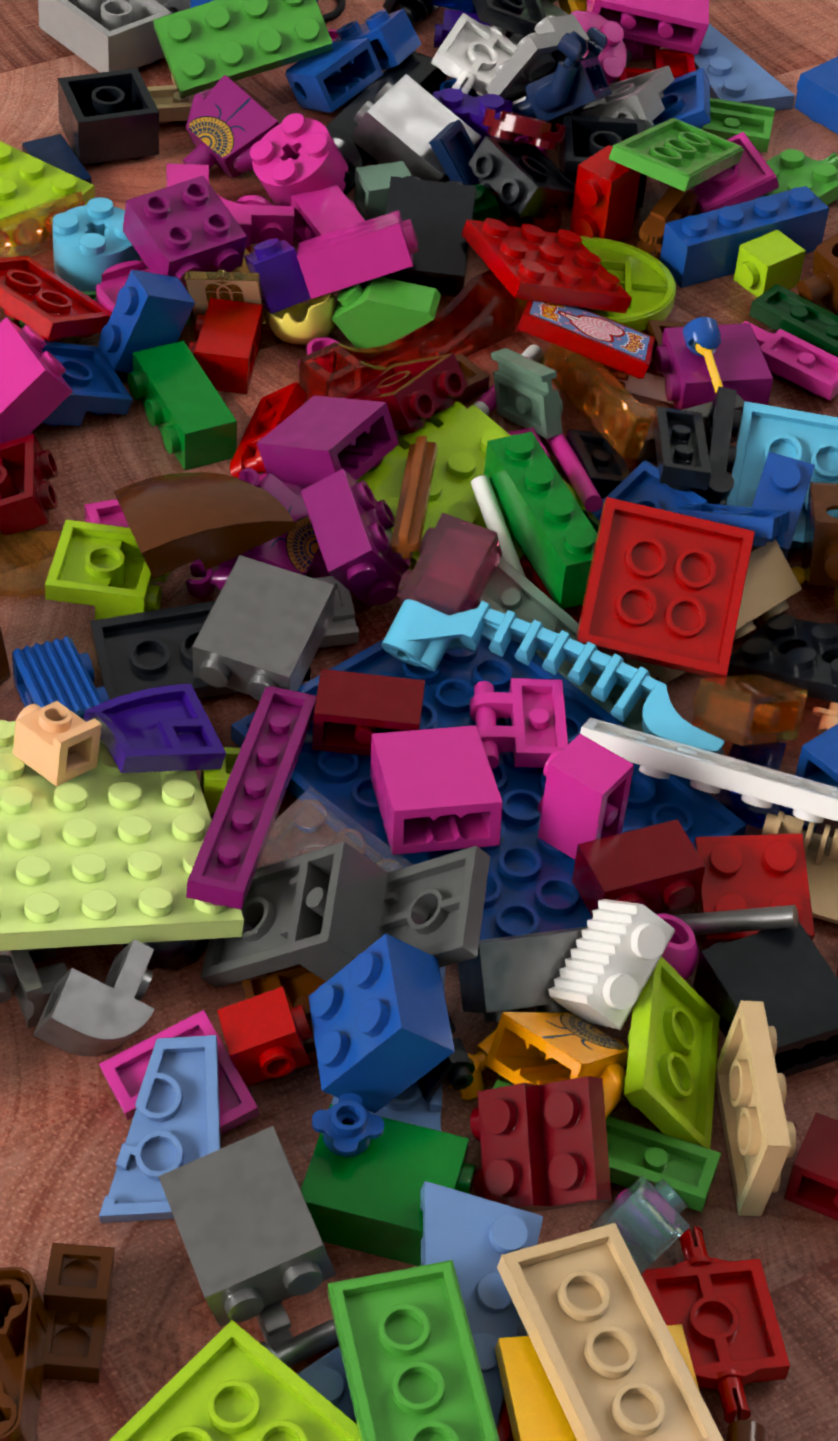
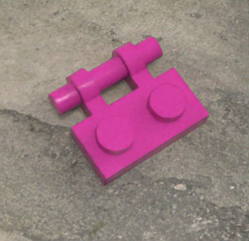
[469,678,568,770]

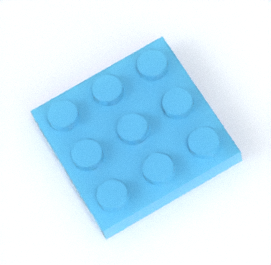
[726,401,838,550]

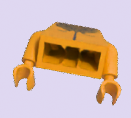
[449,1012,628,1118]

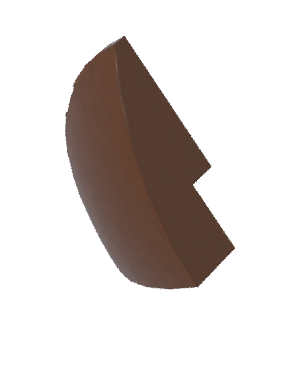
[114,472,297,579]

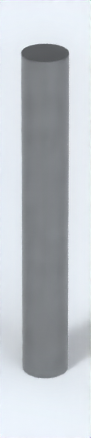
[674,905,798,935]

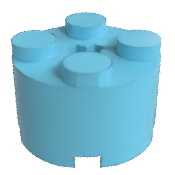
[52,197,141,292]

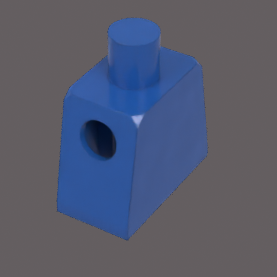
[285,38,384,113]

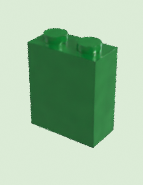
[301,1104,476,1266]

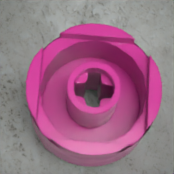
[250,113,348,206]

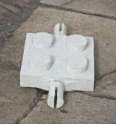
[431,13,517,96]

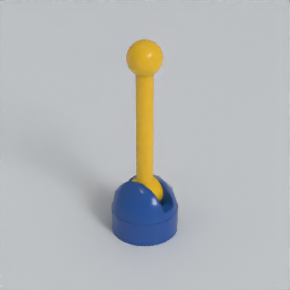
[682,317,723,393]

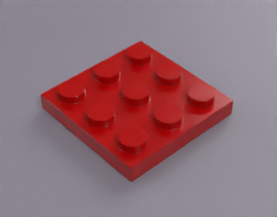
[461,218,632,314]
[575,497,755,680]

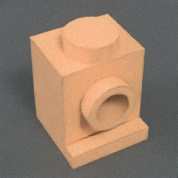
[13,701,102,787]

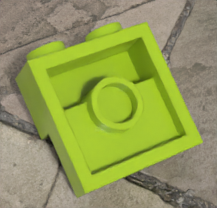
[45,520,169,620]

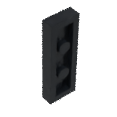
[653,406,711,491]

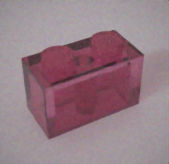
[398,513,502,616]

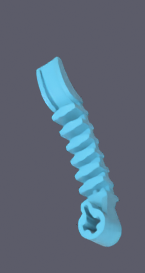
[381,599,725,755]

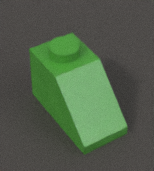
[332,277,441,358]

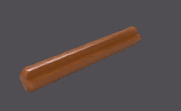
[391,436,438,559]

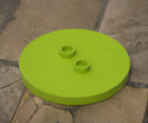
[504,236,676,332]

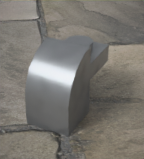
[33,939,155,1056]

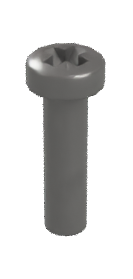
[259,1318,339,1367]

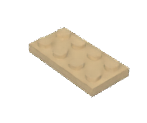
[497,1223,724,1441]

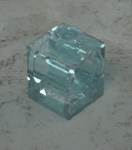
[590,1176,690,1274]

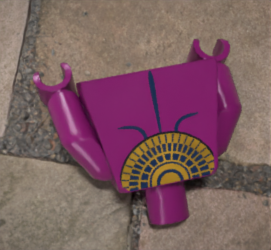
[182,75,279,178]
[186,468,332,598]

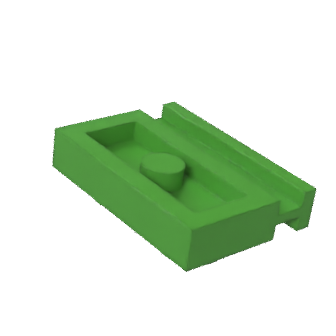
[701,98,775,153]

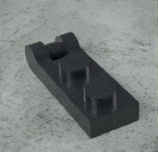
[697,386,742,505]

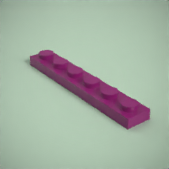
[186,686,316,910]

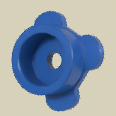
[311,1093,384,1157]

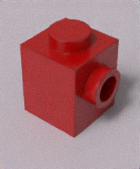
[217,986,314,1087]

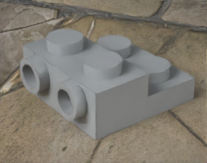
[485,14,590,99]
[571,65,675,130]

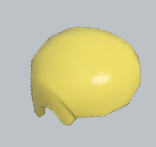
[268,292,336,345]

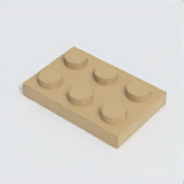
[715,1000,796,1216]

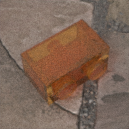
[692,674,808,746]

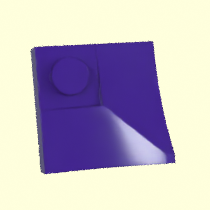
[83,684,226,773]

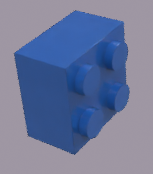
[308,933,455,1113]

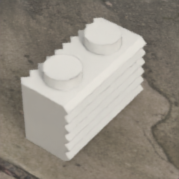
[548,899,675,1030]

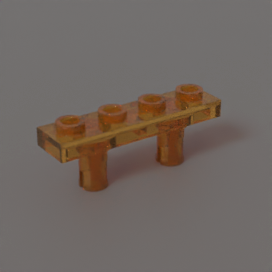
[544,344,668,458]

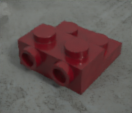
[345,353,468,435]
[0,433,58,537]
[470,1076,612,1212]

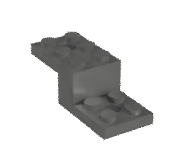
[201,841,490,988]

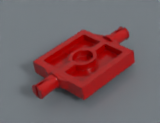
[640,1226,790,1423]

